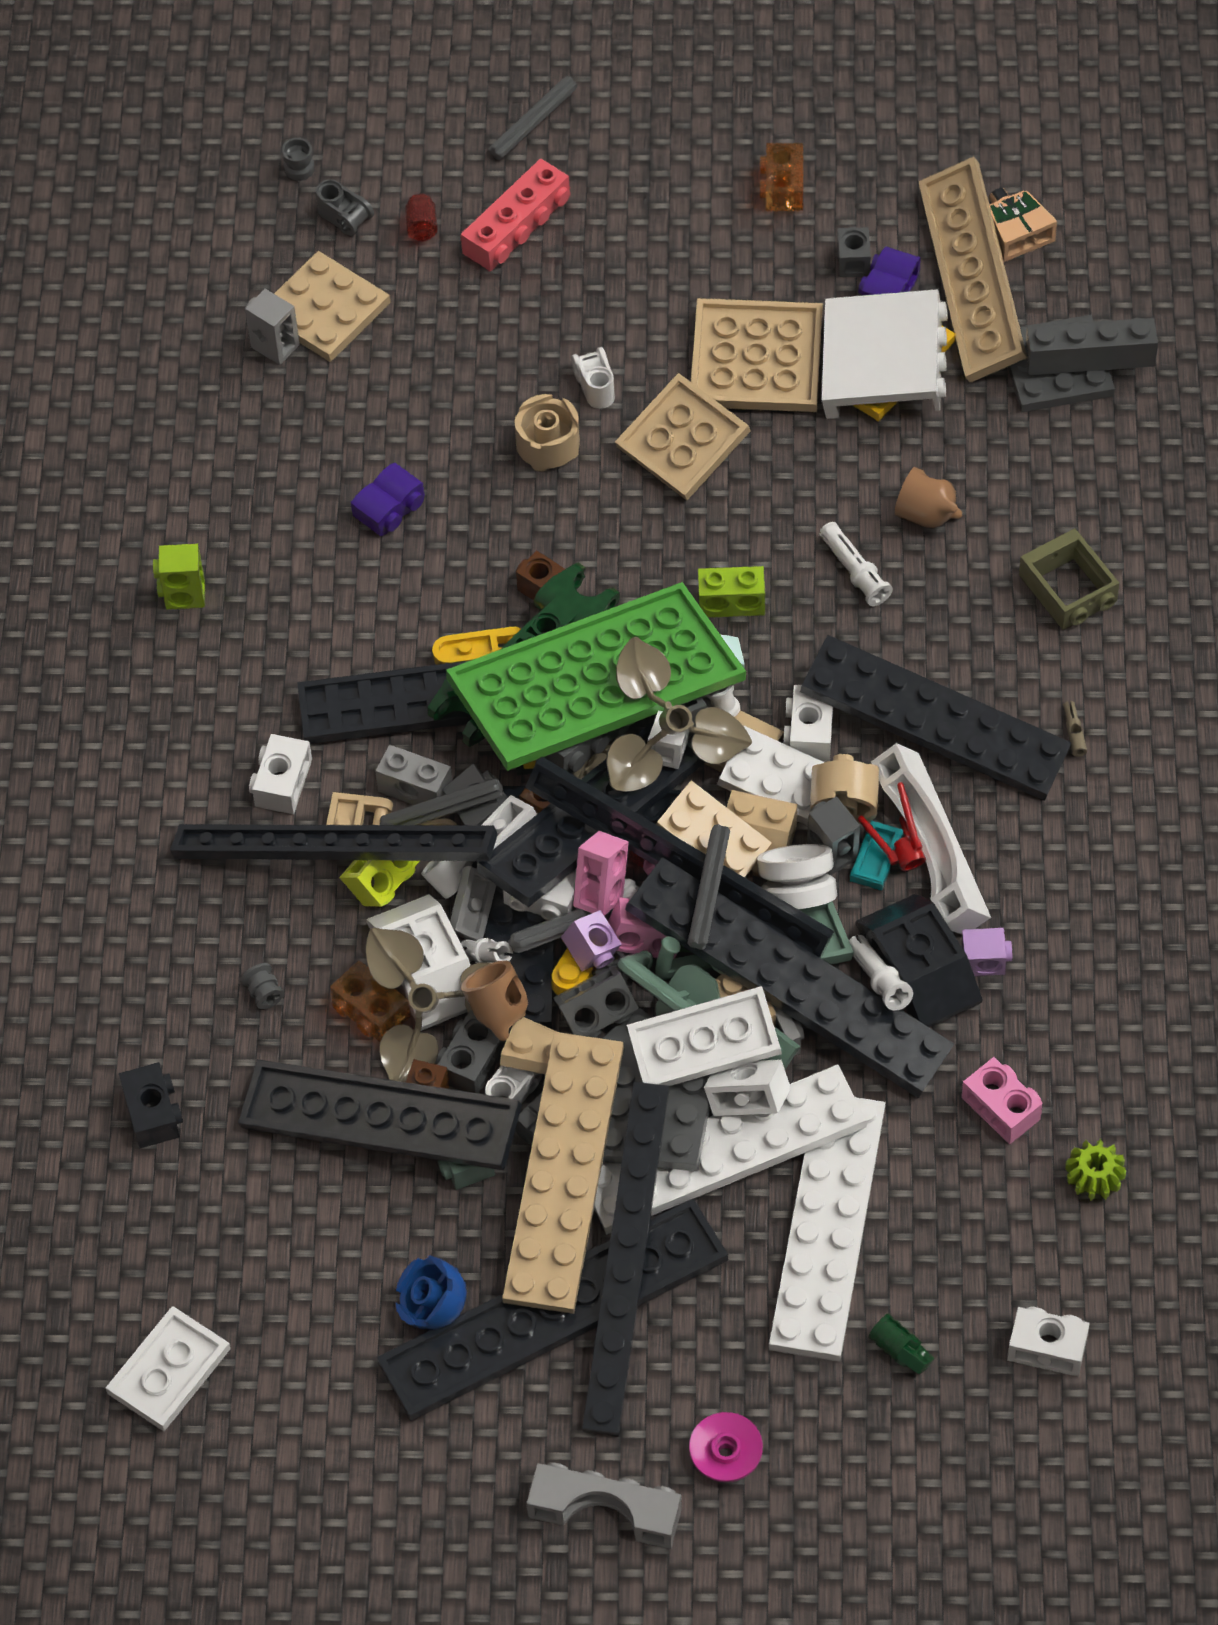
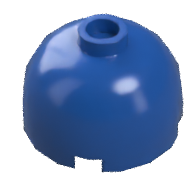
[395,1256,467,1330]

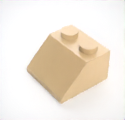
[726,790,798,877]

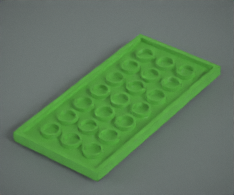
[446,582,746,771]

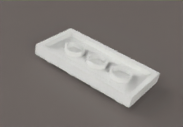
[627,986,782,1086]

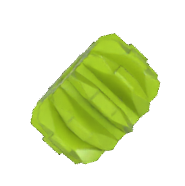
[1065,1138,1126,1201]

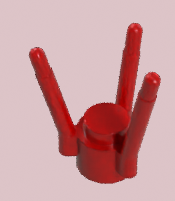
[858,782,926,871]

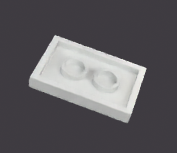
[717,726,824,826]
[106,1306,231,1431]

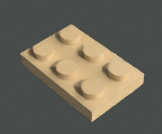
[656,780,772,877]

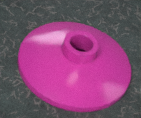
[689,1412,763,1482]

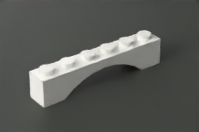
[871,743,991,934]

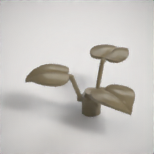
[606,637,752,792]
[366,928,523,1082]

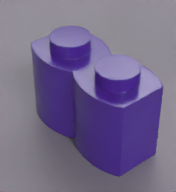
[858,247,920,296]
[351,462,425,536]

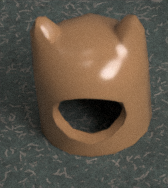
[895,467,962,528]
[461,960,529,1042]

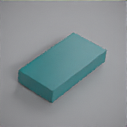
[850,820,903,891]

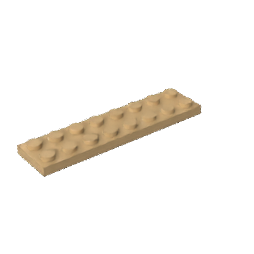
[919,157,1027,383]
[502,1032,624,1314]

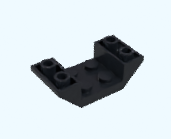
[855,893,983,1027]

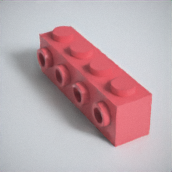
[461,158,570,272]

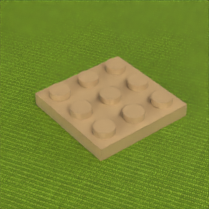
[274,251,391,362]
[615,373,751,500]

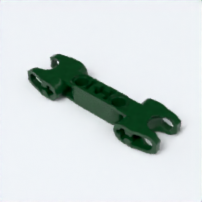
[428,563,620,747]

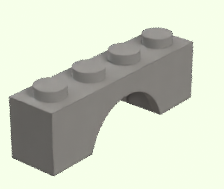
[527,1463,682,1549]

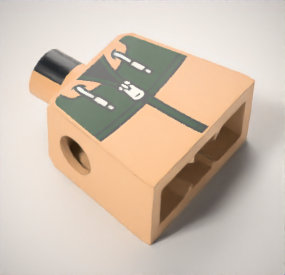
[989,188,1057,262]

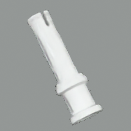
[819,522,893,606]
[849,935,913,1010]

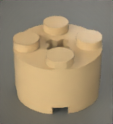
[514,394,580,471]
[810,754,879,824]

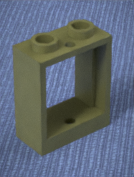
[1019,528,1119,630]

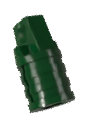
[868,1313,934,1374]

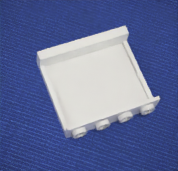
[822,289,947,419]

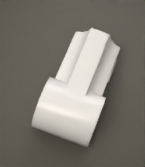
[421,861,475,899]

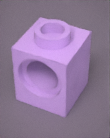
[561,910,622,971]
[961,928,1012,976]

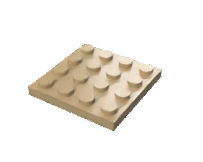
[691,298,823,412]

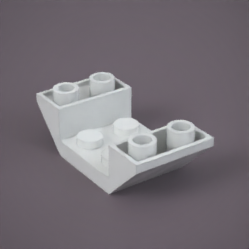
[366,894,471,1031]

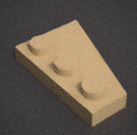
[500,1017,557,1075]

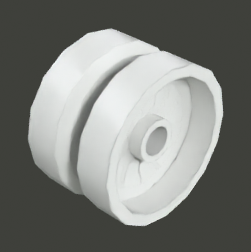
[757,844,837,909]

